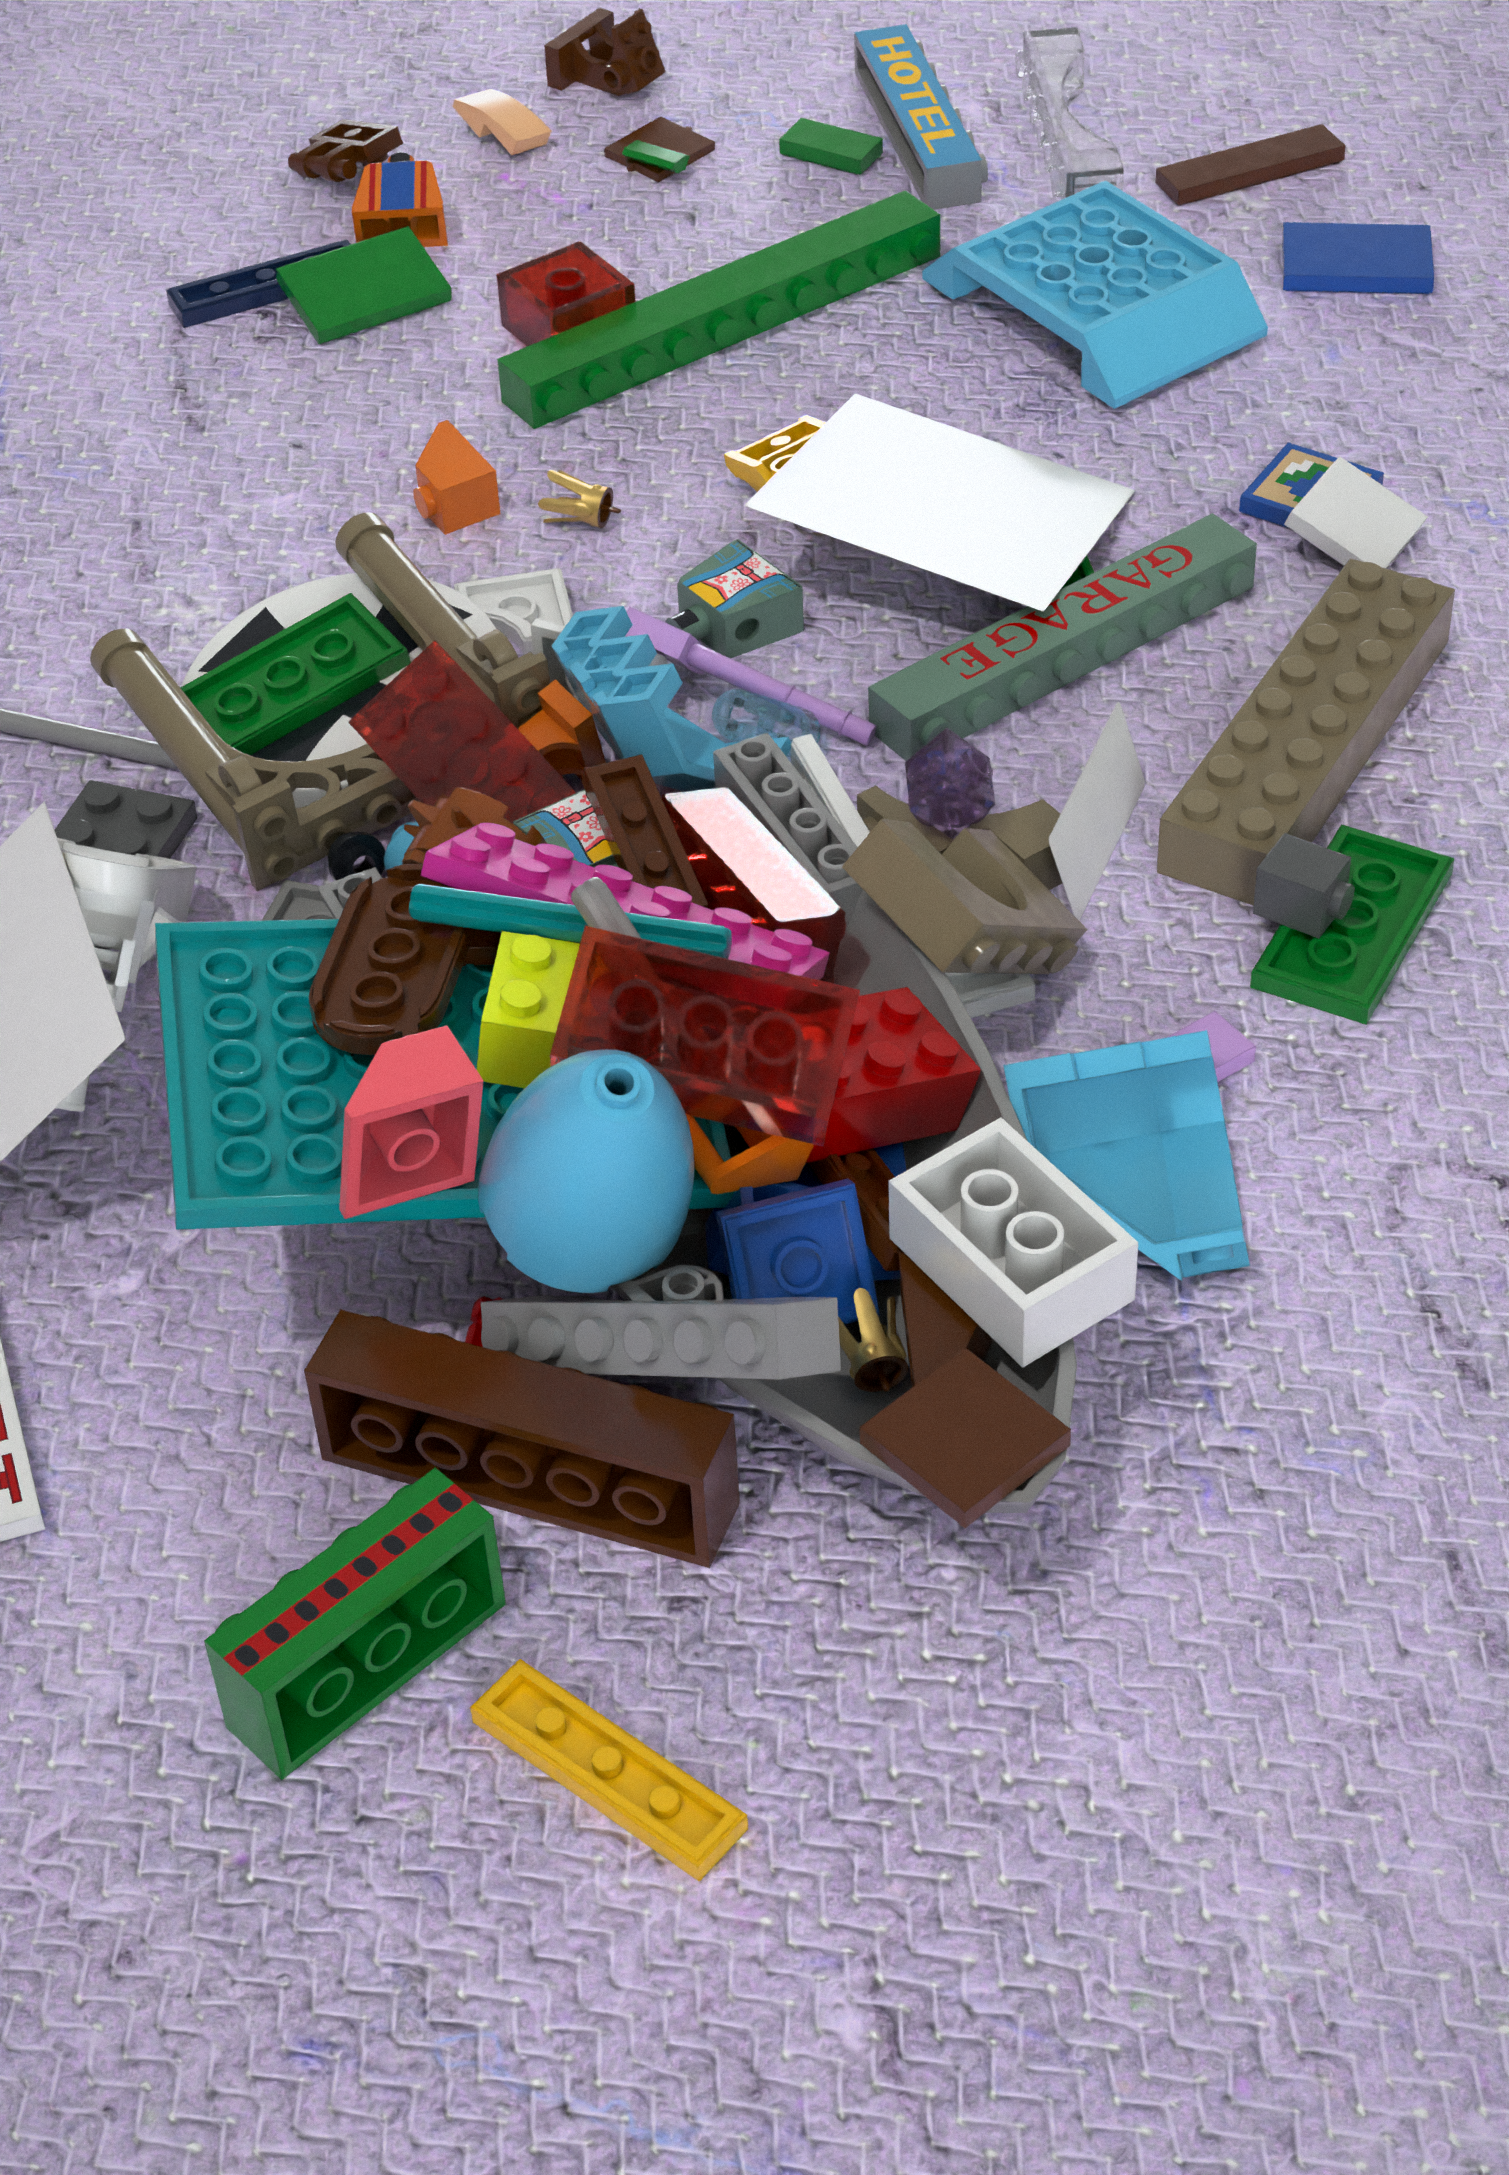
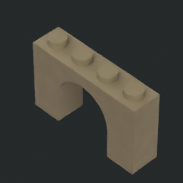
[842,819,1088,974]

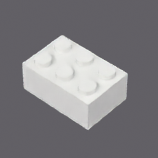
[889,1117,1138,1368]

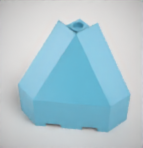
[551,606,791,800]
[1003,1030,1250,1281]

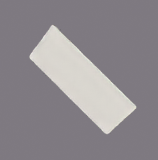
[1049,702,1145,921]

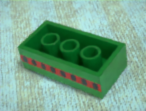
[204,1467,506,1780]

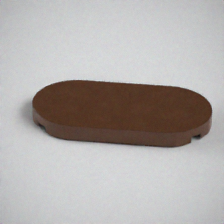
[309,863,477,1055]

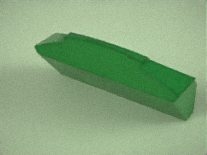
[622,140,690,174]

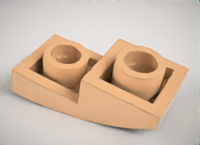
[452,89,551,155]

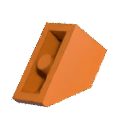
[413,420,501,535]

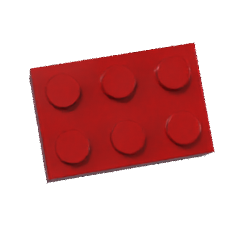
[740,987,981,1163]

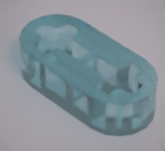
[712,689,821,757]

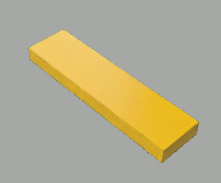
[470,1659,748,1882]

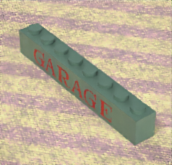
[868,513,1257,765]

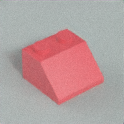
[339,1025,484,1219]

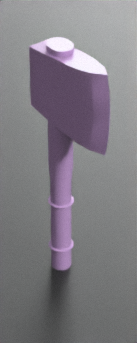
[625,606,877,746]

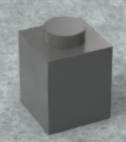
[1253,833,1355,938]

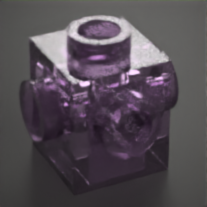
[905,728,995,839]

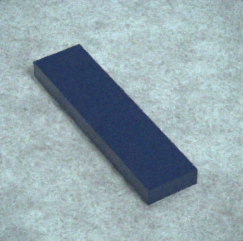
[166,239,351,328]

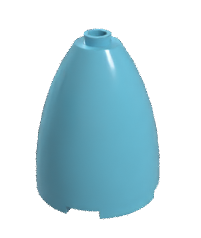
[478,1050,694,1293]

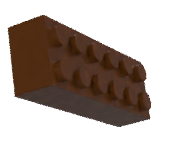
[304,1309,740,1568]

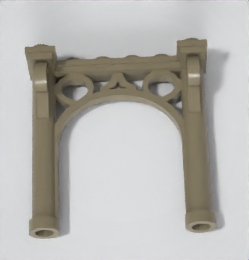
[90,512,550,891]

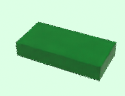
[779,117,883,175]

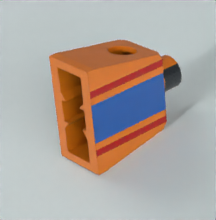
[352,152,448,247]

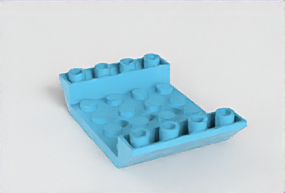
[922,180,1268,409]

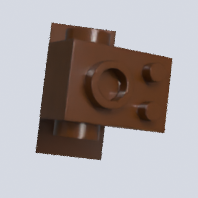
[544,7,666,96]

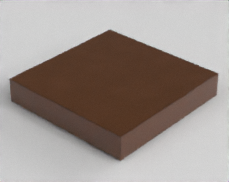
[860,1348,1071,1528]

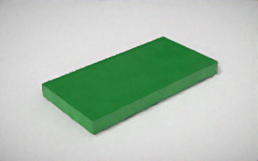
[180,593,411,755]
[1250,825,1455,1025]

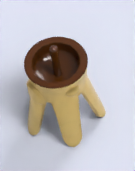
[538,470,621,529]
[838,1288,908,1392]

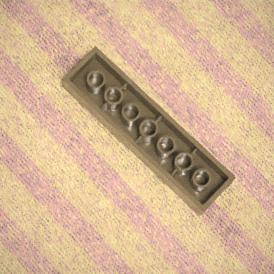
[1157,558,1455,906]

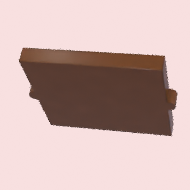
[604,116,715,182]

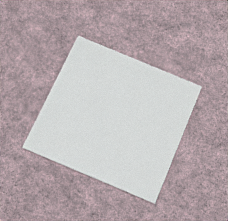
[744,394,1136,612]
[0,802,126,1162]

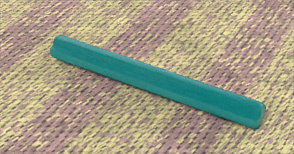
[409,884,732,964]

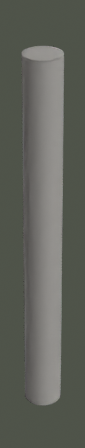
[0,708,179,770]

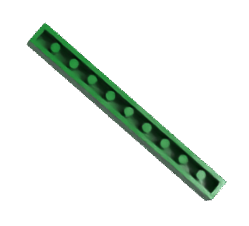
[497,190,940,429]

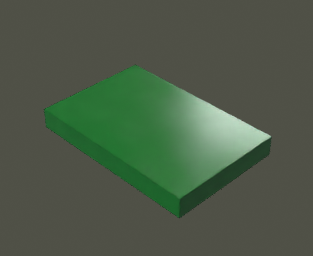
[276,226,452,344]

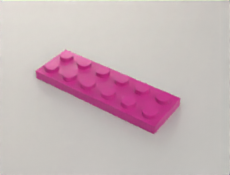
[421,823,830,1009]

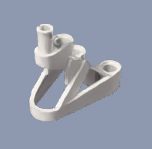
[56,838,197,1112]

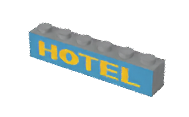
[854,24,988,210]

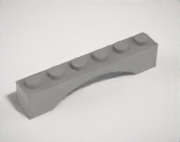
[481,1295,841,1380]

